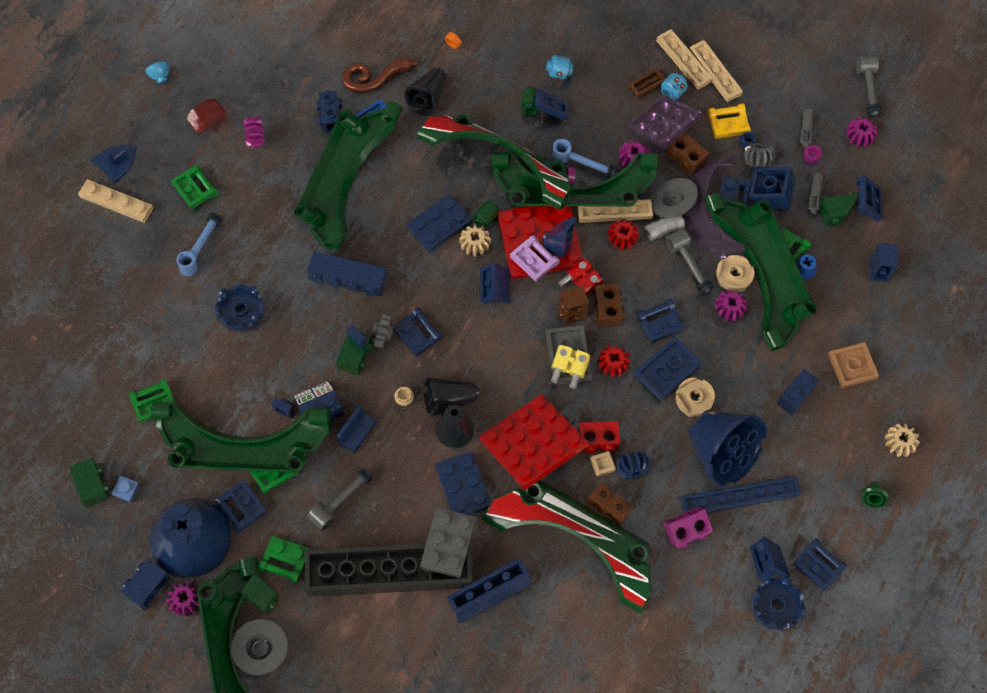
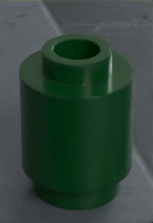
[522,87,538,115]
[473,200,499,228]

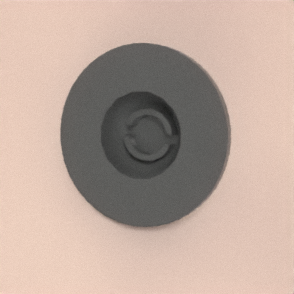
[650,178,698,218]
[231,619,288,675]

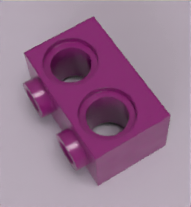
[663,507,713,548]

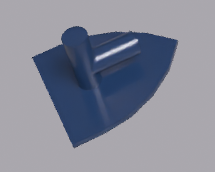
[91,145,136,183]

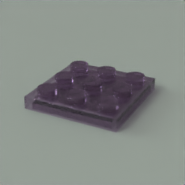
[626,94,703,149]

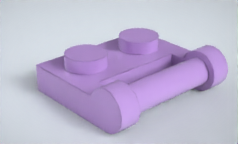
[510,235,560,282]

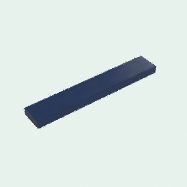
[680,476,801,513]

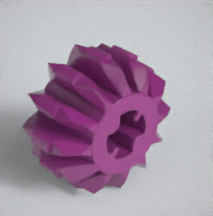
[244,116,265,148]
[846,116,877,147]
[619,139,649,167]
[715,289,747,322]
[166,581,199,617]

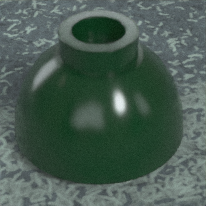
[861,481,890,508]

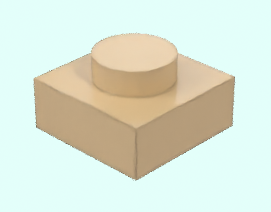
[590,451,616,477]

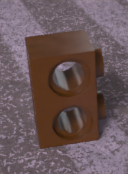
[666,131,710,175]
[594,284,625,328]
[557,286,589,324]
[587,482,634,526]

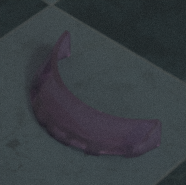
[683,151,745,258]

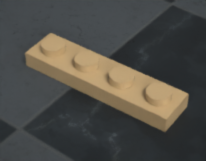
[656,29,713,90]
[689,40,743,102]
[78,179,153,223]
[578,200,653,223]

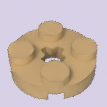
[716,255,754,292]
[675,378,715,417]

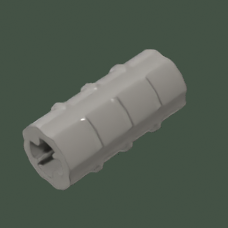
[644,216,685,241]

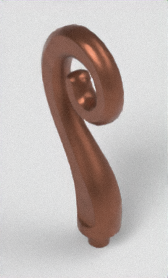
[342,57,417,93]

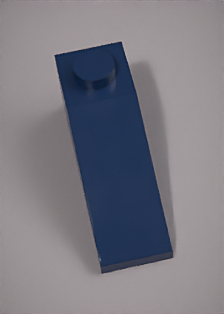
[542,217,576,259]

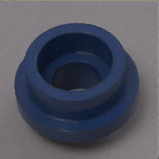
[739,132,757,148]

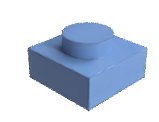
[111,476,140,503]

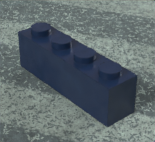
[307,251,387,296]
[447,558,532,624]

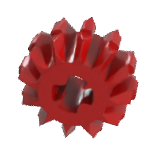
[607,219,639,251]
[597,344,631,378]

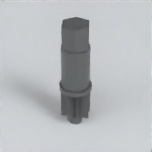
[800,108,814,148]
[808,173,823,214]

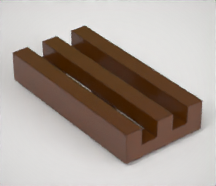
[628,68,666,99]

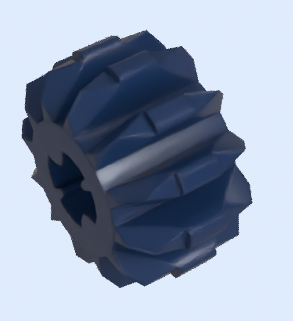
[617,451,651,480]

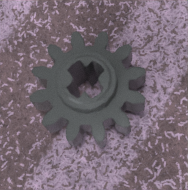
[372,313,394,348]

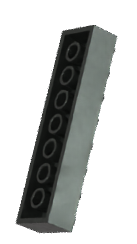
[305,543,472,597]

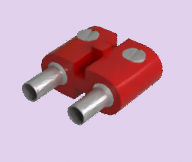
[558,258,604,296]

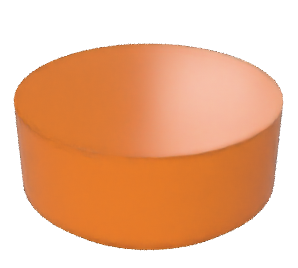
[445,32,462,49]

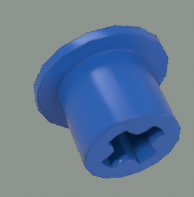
[796,254,817,279]

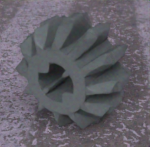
[744,143,775,167]

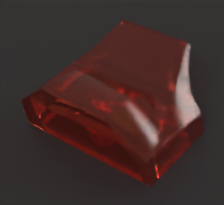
[186,98,227,133]

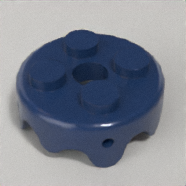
[215,284,264,332]
[751,577,806,631]

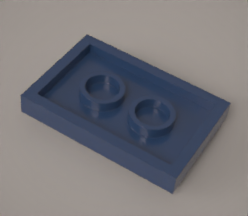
[406,194,473,252]
[634,337,703,401]
[435,451,491,515]

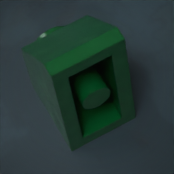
[820,192,859,227]
[241,574,279,614]

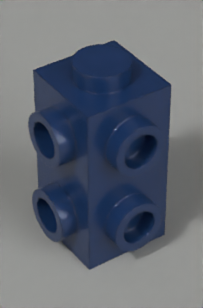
[316,91,342,133]

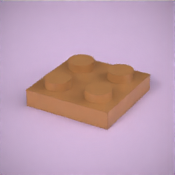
[828,342,879,388]

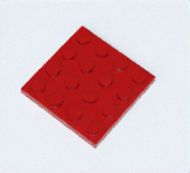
[497,206,583,280]
[479,394,589,490]

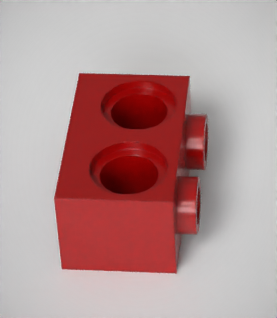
[578,421,620,454]

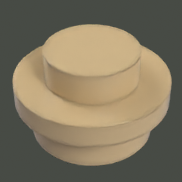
[394,387,414,406]

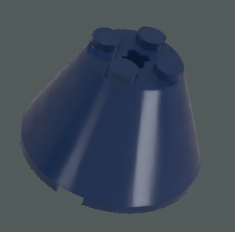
[689,410,767,487]
[149,498,231,578]

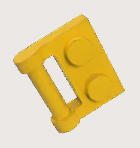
[708,103,751,139]

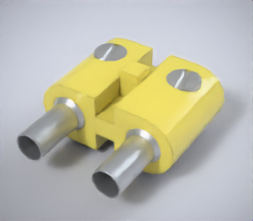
[551,345,591,389]

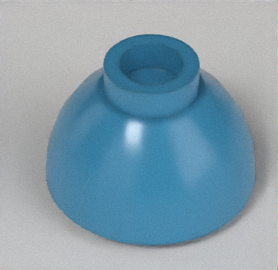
[145,61,170,84]

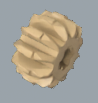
[459,224,491,257]
[885,423,919,457]

